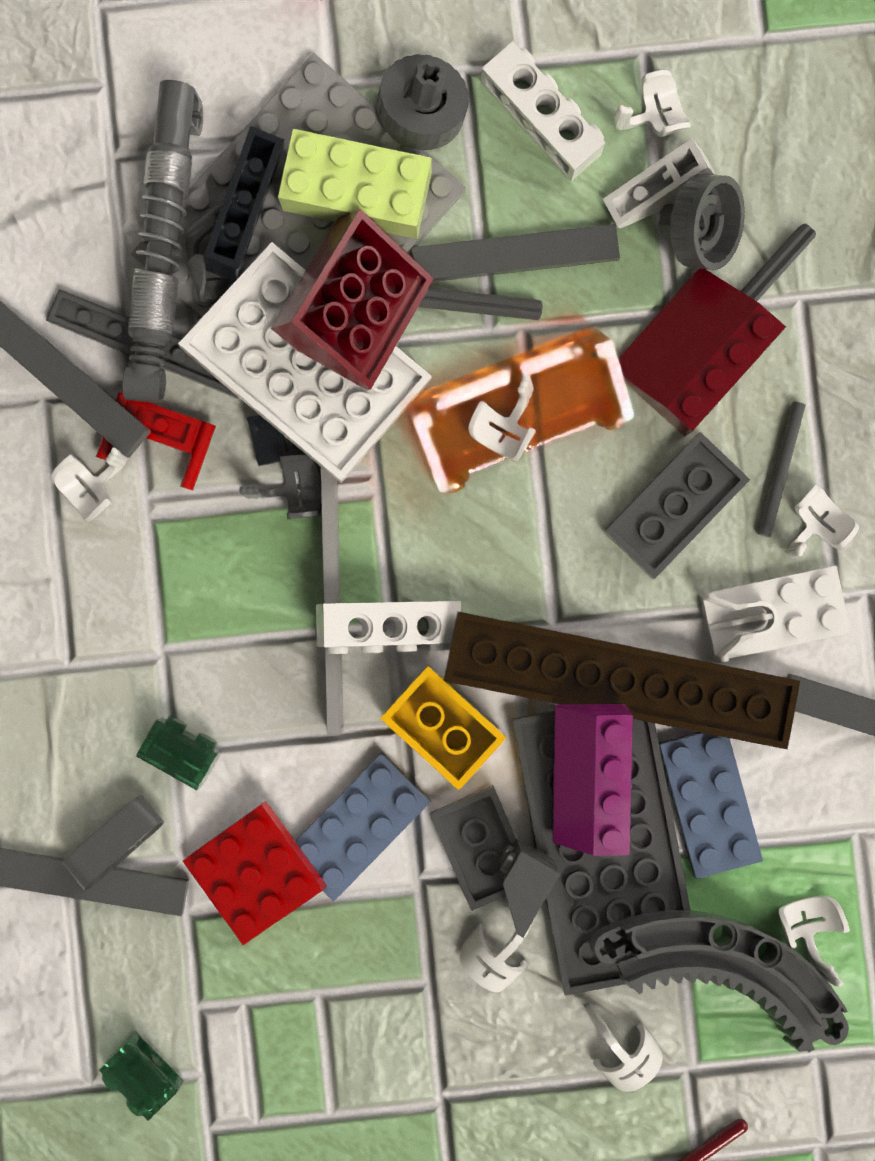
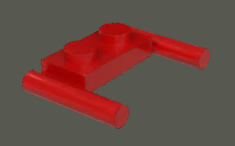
[95,392,216,491]

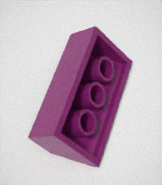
[552,704,633,856]

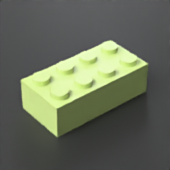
[278,129,432,239]

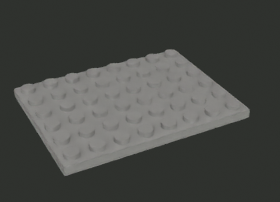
[131,52,466,318]

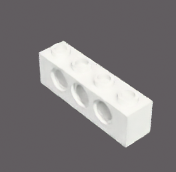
[481,41,606,182]
[316,601,461,654]

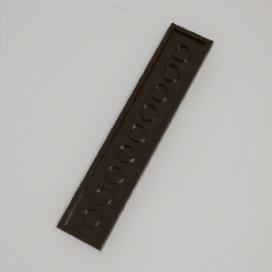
[443,611,800,750]

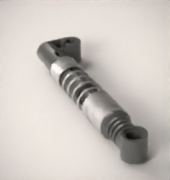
[122,80,203,404]

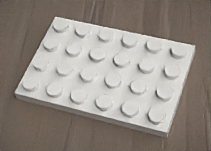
[178,242,432,483]

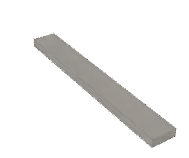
[321,467,344,736]

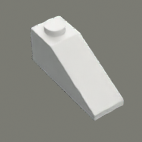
[603,138,716,229]

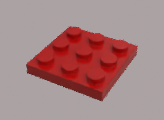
[183,801,327,945]

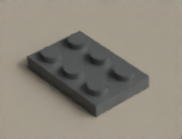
[430,785,516,911]

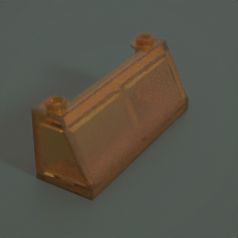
[406,325,634,494]

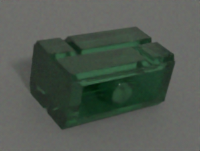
[136,716,222,791]
[99,1031,184,1121]

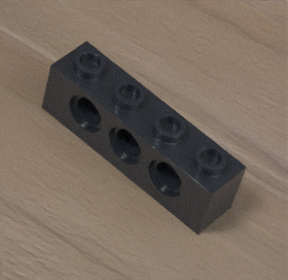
[203,126,284,281]

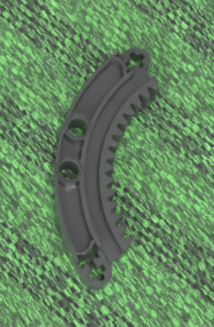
[589,910,849,1052]

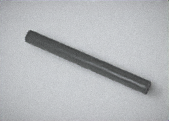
[758,402,806,537]

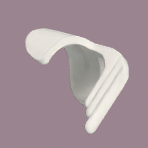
[614,70,691,137]
[468,373,536,462]
[51,448,128,523]
[785,485,859,558]
[779,895,850,987]
[459,924,530,992]
[585,1004,663,1092]

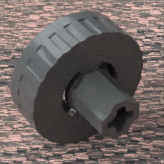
[377,54,469,150]
[658,174,745,270]

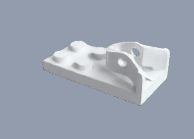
[699,566,851,662]

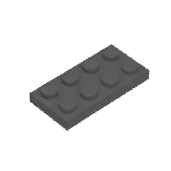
[603,432,750,579]

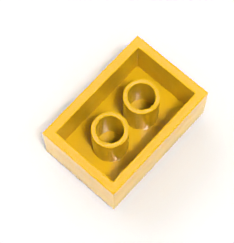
[380,665,506,790]

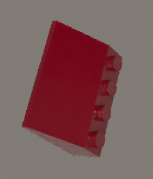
[271,209,434,390]
[609,269,786,436]

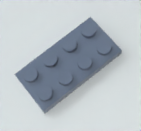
[659,732,763,879]
[295,752,431,902]

